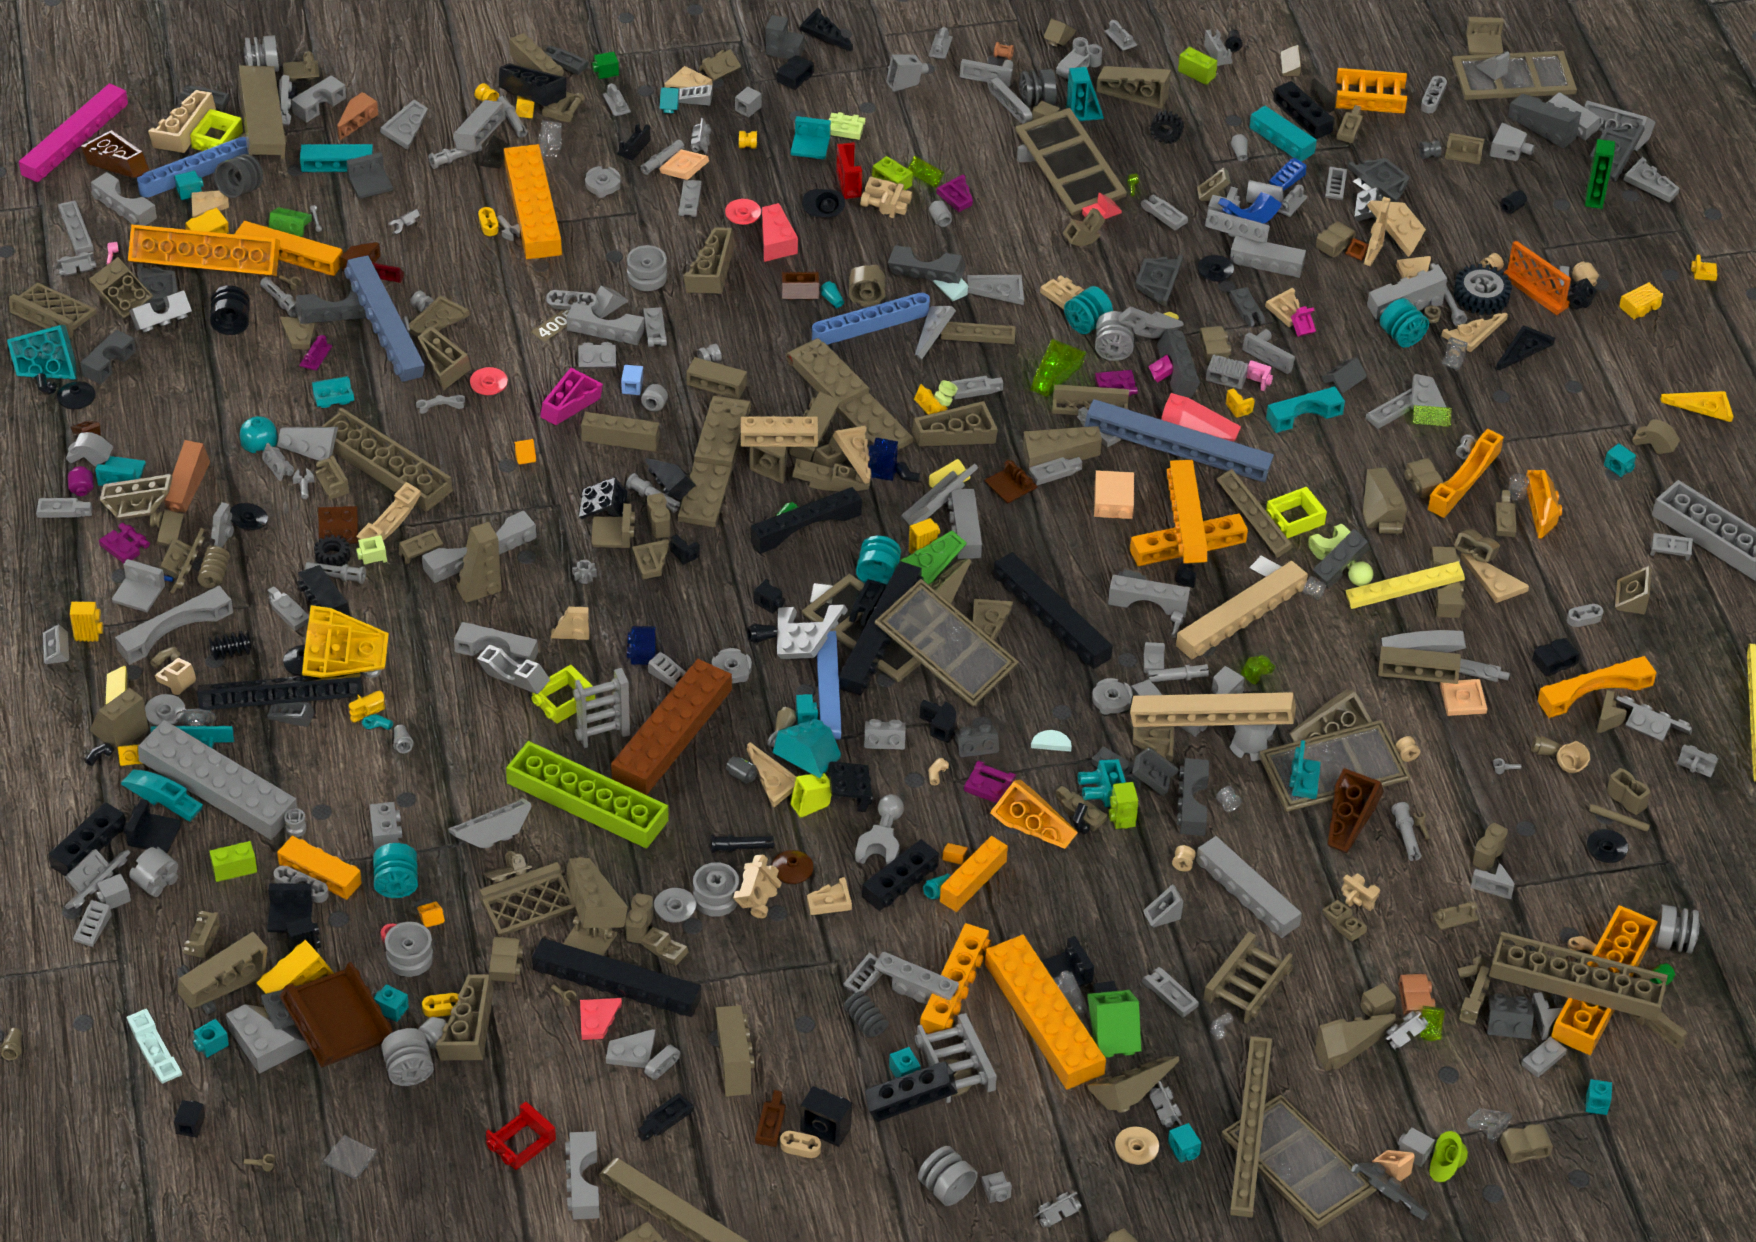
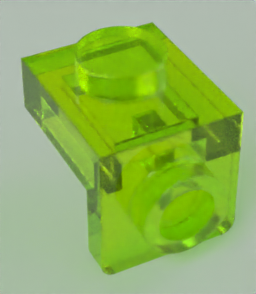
[1241,655,1276,684]
[1420,1006,1445,1041]

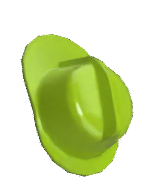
[1429,1131,1468,1183]

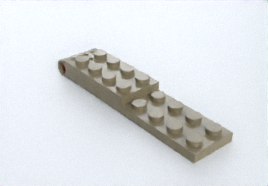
[785,338,913,458]
[678,395,751,527]

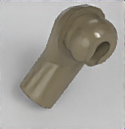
[150,646,181,668]
[1457,957,1486,979]

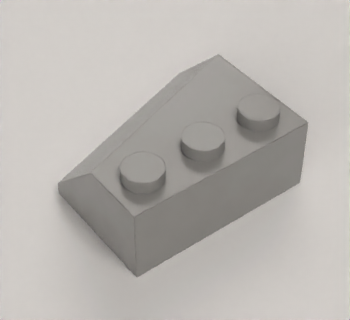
[226,1004,309,1074]

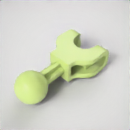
[1308,524,1373,586]

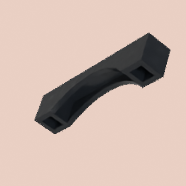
[751,487,862,554]

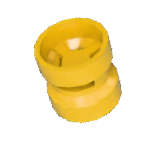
[474,83,499,101]
[739,131,757,149]

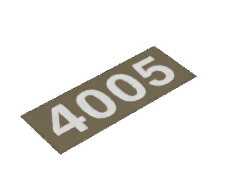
[531,309,570,342]

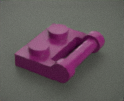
[964,760,1016,803]

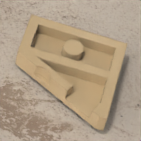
[664,66,712,88]
[192,190,229,218]
[1265,288,1300,327]

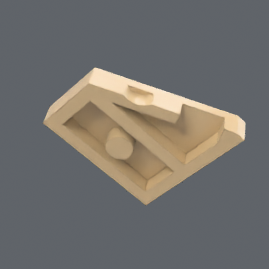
[1396,256,1431,279]
[551,607,590,640]
[807,877,852,915]

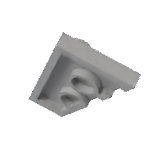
[1624,157,1680,203]
[967,275,1024,305]
[277,427,338,461]

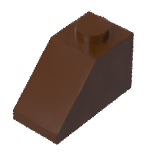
[340,242,380,271]

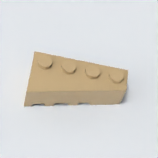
[148,90,216,153]

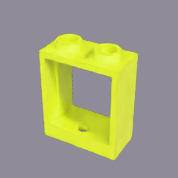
[190,109,243,151]
[1265,486,1327,539]
[532,665,596,724]

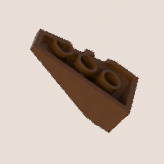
[1328,768,1384,853]

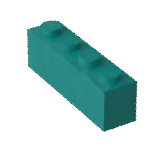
[1249,106,1317,162]
[300,144,373,172]

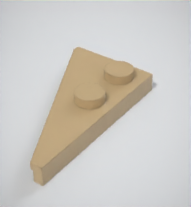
[1364,197,1390,267]
[1441,313,1508,353]
[833,426,871,484]
[1460,552,1529,603]
[747,742,797,807]

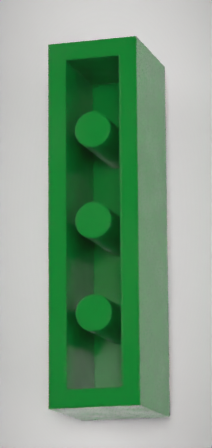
[1585,139,1615,209]

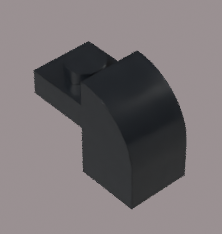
[919,700,956,743]

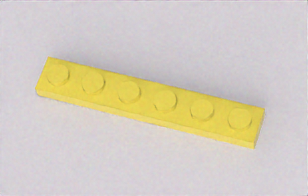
[1345,561,1465,609]

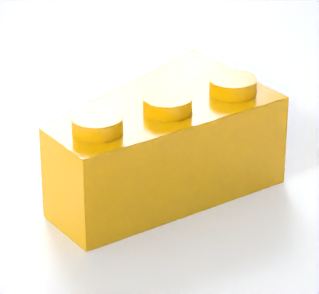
[256,940,334,994]

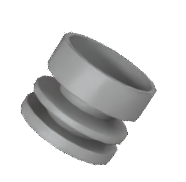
[244,35,279,72]
[1095,311,1134,361]
[1655,904,1700,954]
[381,1028,434,1086]
[918,1146,978,1206]

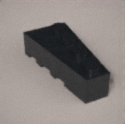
[499,63,566,106]

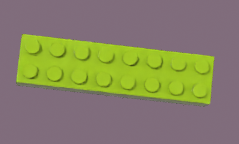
[506,741,668,849]

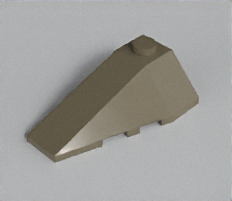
[1362,468,1407,529]
[1315,1014,1396,1071]

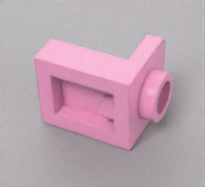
[1247,361,1273,391]

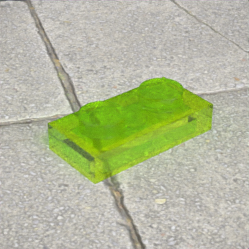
[907,155,945,188]
[1412,405,1452,427]

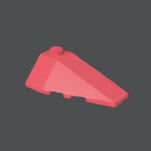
[1161,393,1241,441]

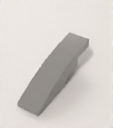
[1381,630,1466,653]

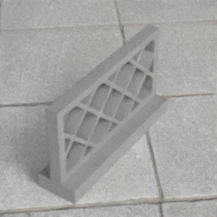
[901,464,978,525]

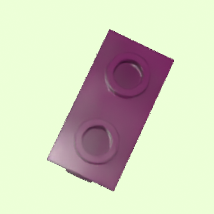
[299,335,332,371]

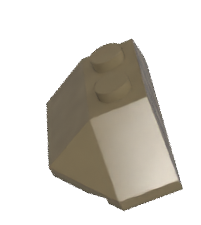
[100,474,173,520]

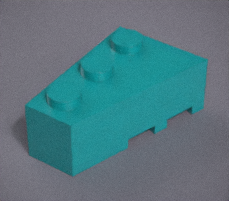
[1066,67,1104,121]

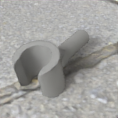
[1171,610,1184,637]
[1493,758,1521,774]

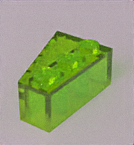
[1030,339,1087,397]

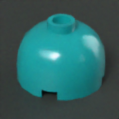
[239,416,278,453]

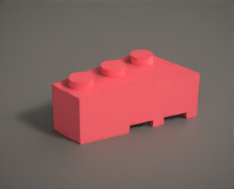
[762,203,798,262]

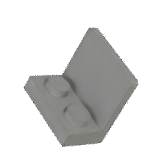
[112,559,165,612]

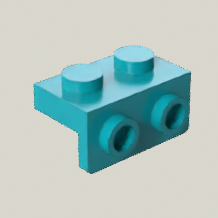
[312,376,354,408]

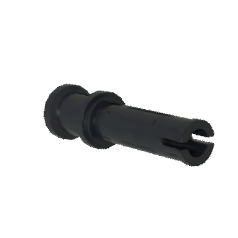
[711,834,774,853]

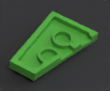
[899,531,967,584]

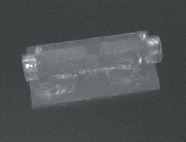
[1053,970,1089,1015]

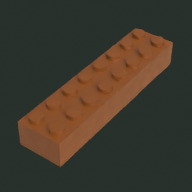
[611,659,732,795]

